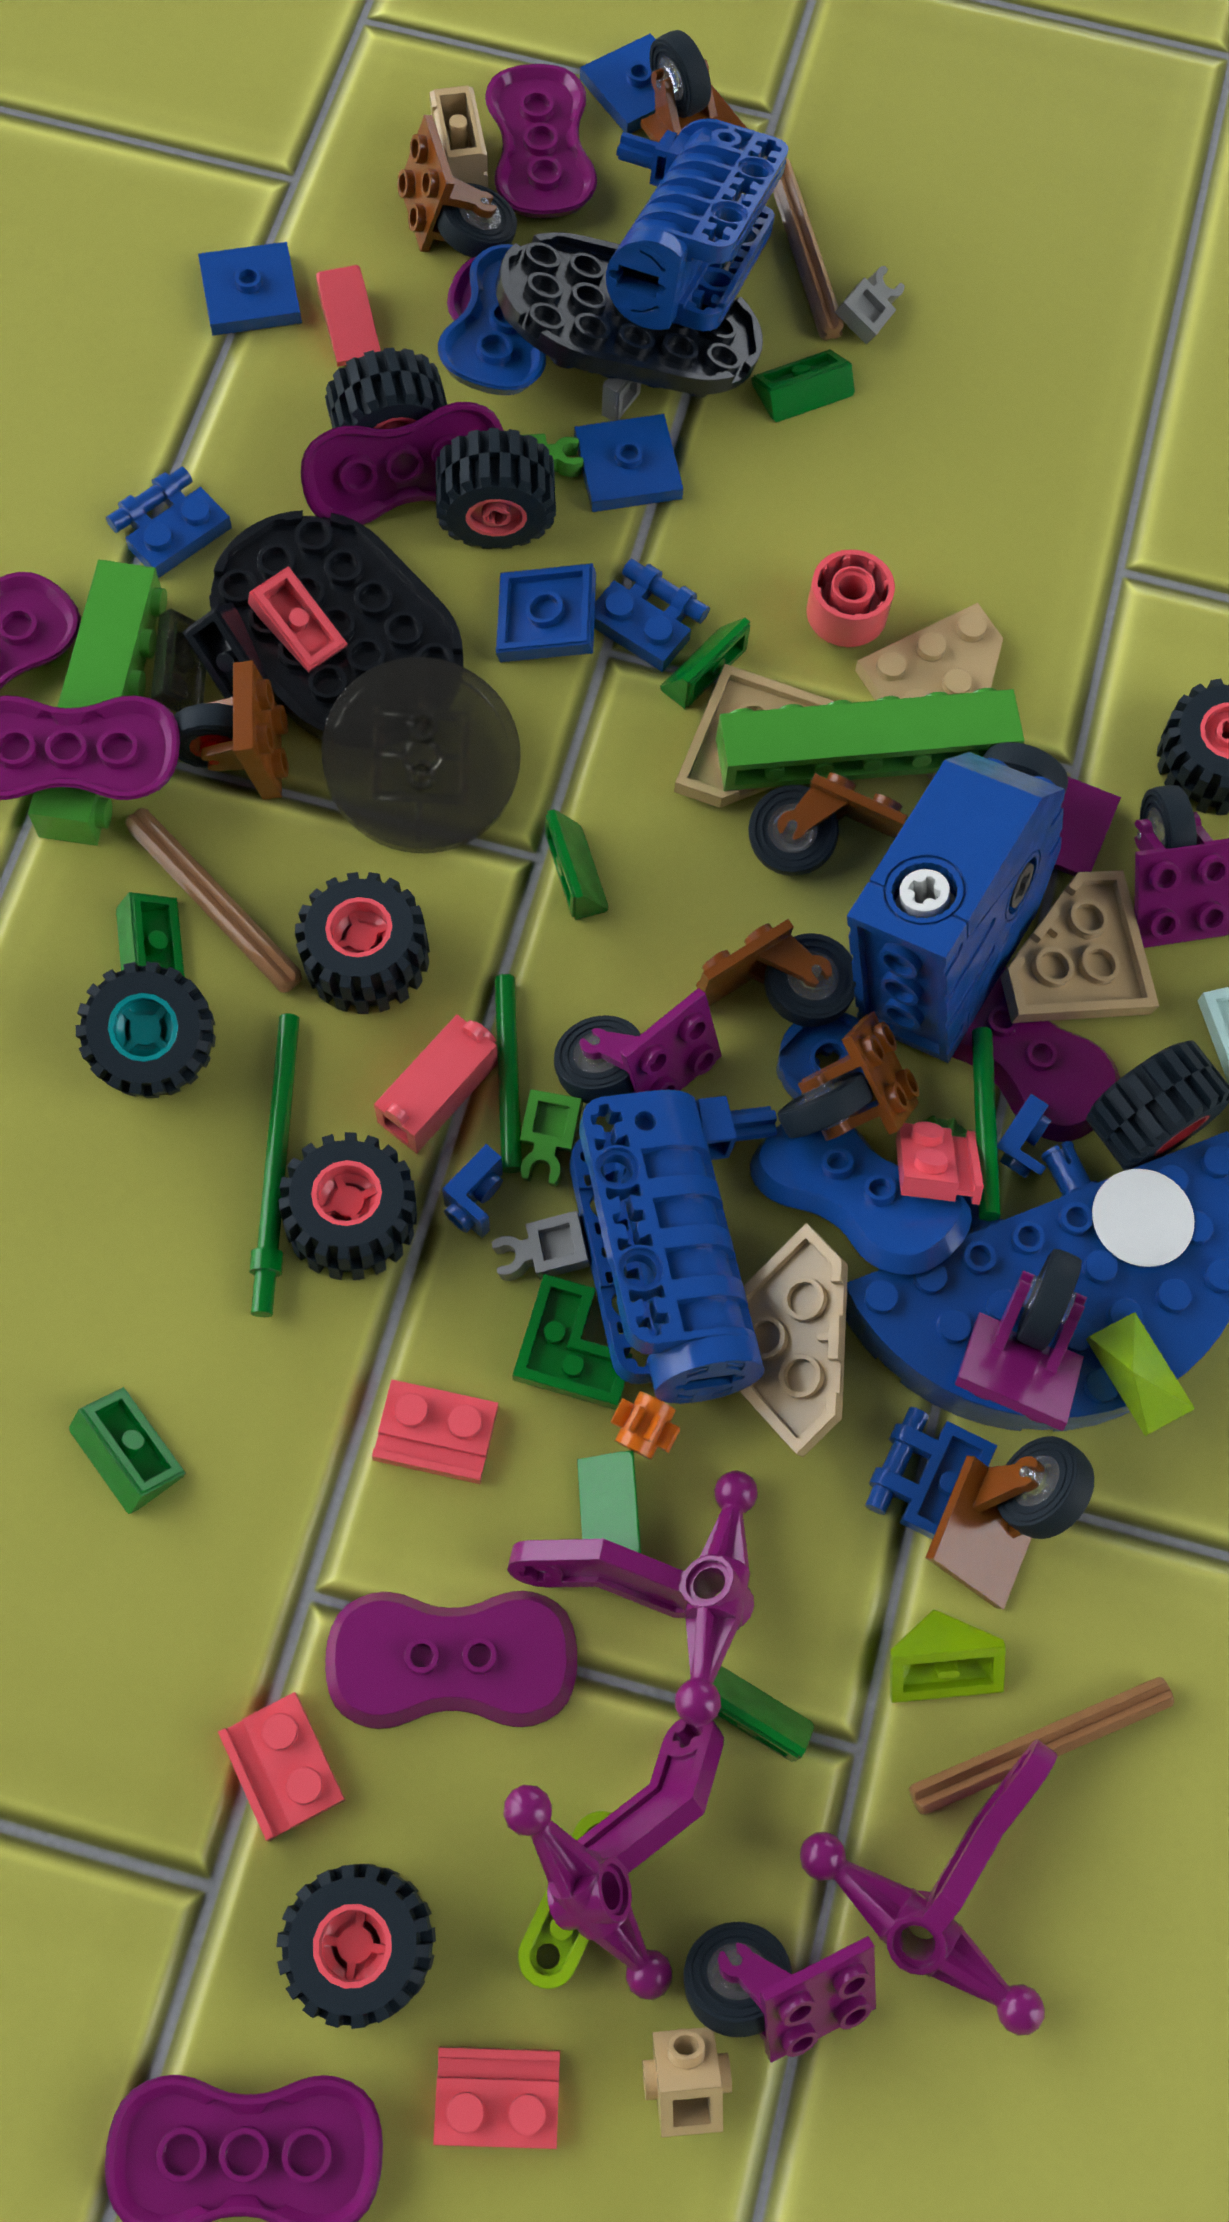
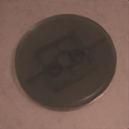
[321,657,521,853]

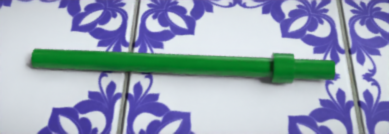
[249,1013,300,1318]

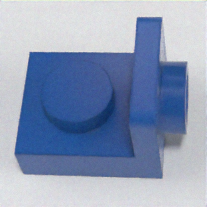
[997,1094,1052,1178]
[442,1144,503,1238]

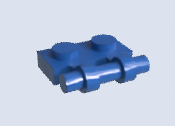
[106,466,232,578]
[594,558,710,672]
[865,1407,997,1540]

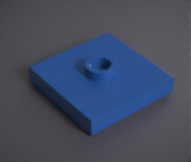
[580,33,656,134]
[198,242,302,336]
[574,414,683,512]
[496,563,596,662]

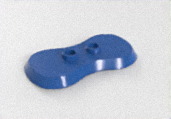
[438,244,546,395]
[750,1124,972,1275]

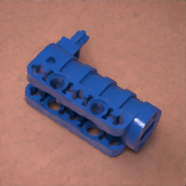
[569,1090,777,1404]

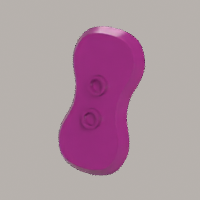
[485,64,597,219]
[301,402,504,525]
[0,572,81,690]
[0,695,180,800]
[952,967,1120,1142]
[325,1591,577,1729]
[105,2075,383,2222]

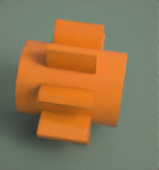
[610,1391,681,1460]

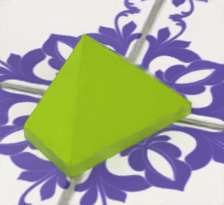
[1086,1312,1195,1436]
[890,1609,1006,1703]

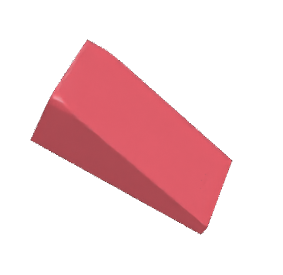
[316,265,381,367]
[248,566,348,673]

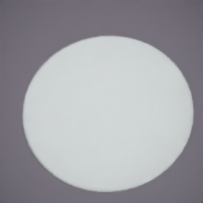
[1092,1169,1195,1267]

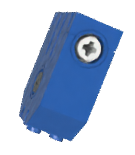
[847,752,1065,1063]

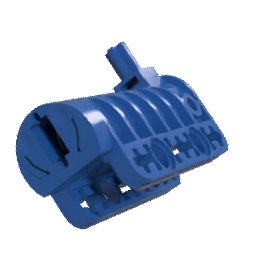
[606,119,789,331]

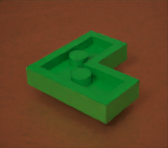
[512,1274,633,1410]

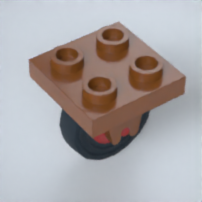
[174,660,289,800]

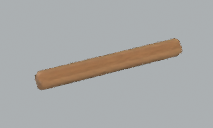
[773,158,844,341]
[125,808,302,993]
[909,1677,1174,1815]

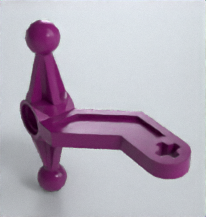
[507,1470,758,1727]
[503,1719,724,2000]
[800,1739,1058,2036]

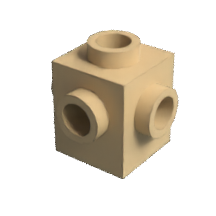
[642,2027,732,2137]

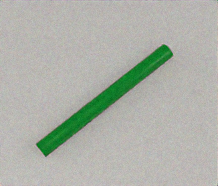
[495,974,522,1174]
[972,1027,1001,1221]

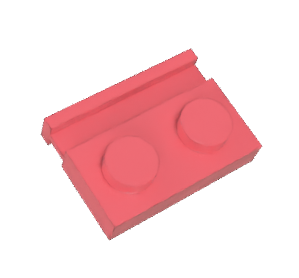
[896,1121,984,1205]
[372,1379,499,1484]
[218,1692,346,1841]
[433,2046,560,2149]

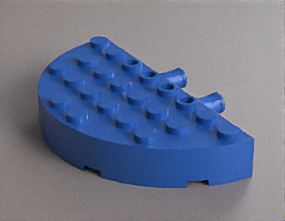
[846,1131,1229,1432]

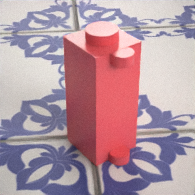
[374,1014,498,1154]

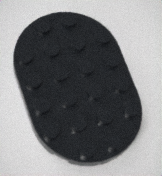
[496,232,763,398]
[209,510,464,749]

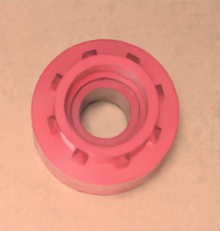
[806,549,895,648]

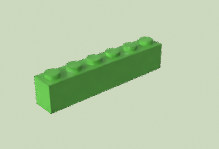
[28,559,167,846]
[716,688,1024,791]

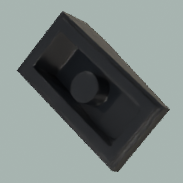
[182,602,274,699]

